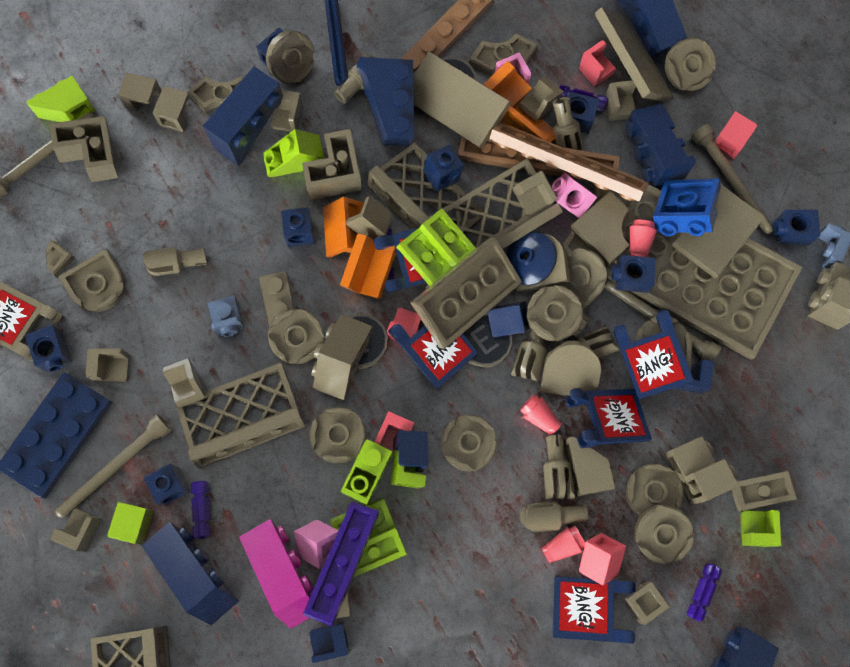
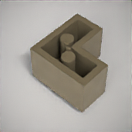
[49,116,118,182]
[302,129,362,200]
[807,262,850,330]
[311,314,372,400]
[664,436,739,506]

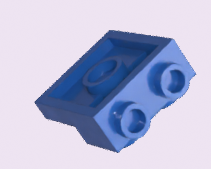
[653,178,721,236]

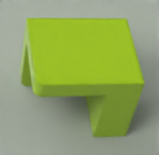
[390,449,426,489]
[108,502,154,545]
[740,510,781,547]

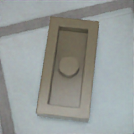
[259,271,295,327]
[732,471,797,512]

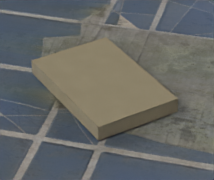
[671,185,765,279]

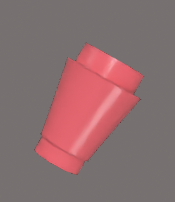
[630,220,657,257]
[520,394,562,436]
[541,526,585,563]

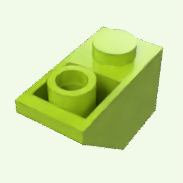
[26,76,96,122]
[263,129,325,177]
[340,439,393,505]

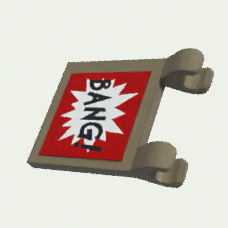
[0,282,63,362]

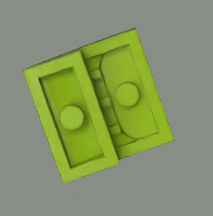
[397,208,476,286]
[330,497,407,578]

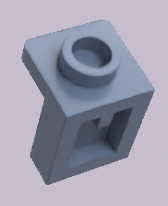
[818,224,850,269]
[208,295,244,337]

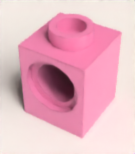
[551,172,597,218]

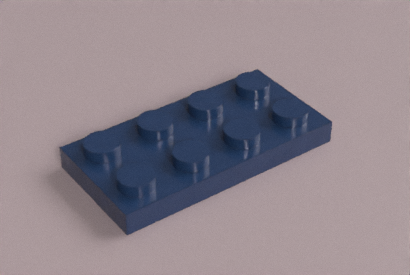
[0,372,113,499]

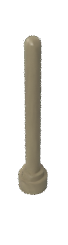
[0,112,95,199]
[691,123,773,234]
[605,280,722,361]
[56,414,172,518]

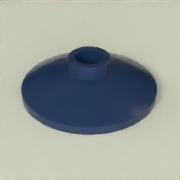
[506,232,557,286]

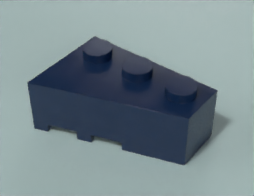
[619,0,687,57]
[356,57,414,146]
[203,66,283,166]
[626,103,696,190]
[141,522,239,625]
[711,627,779,667]

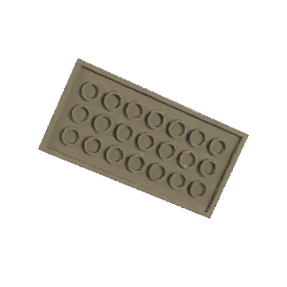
[563,168,803,360]

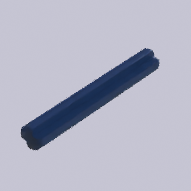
[325,0,348,86]

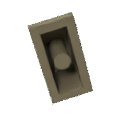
[564,436,617,497]

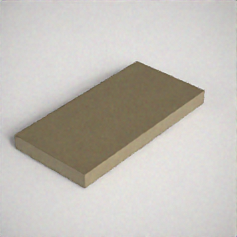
[595,7,674,102]
[413,52,512,149]
[410,237,522,349]

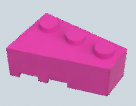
[239,519,314,629]

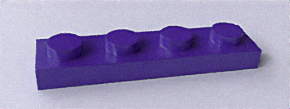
[303,501,379,627]

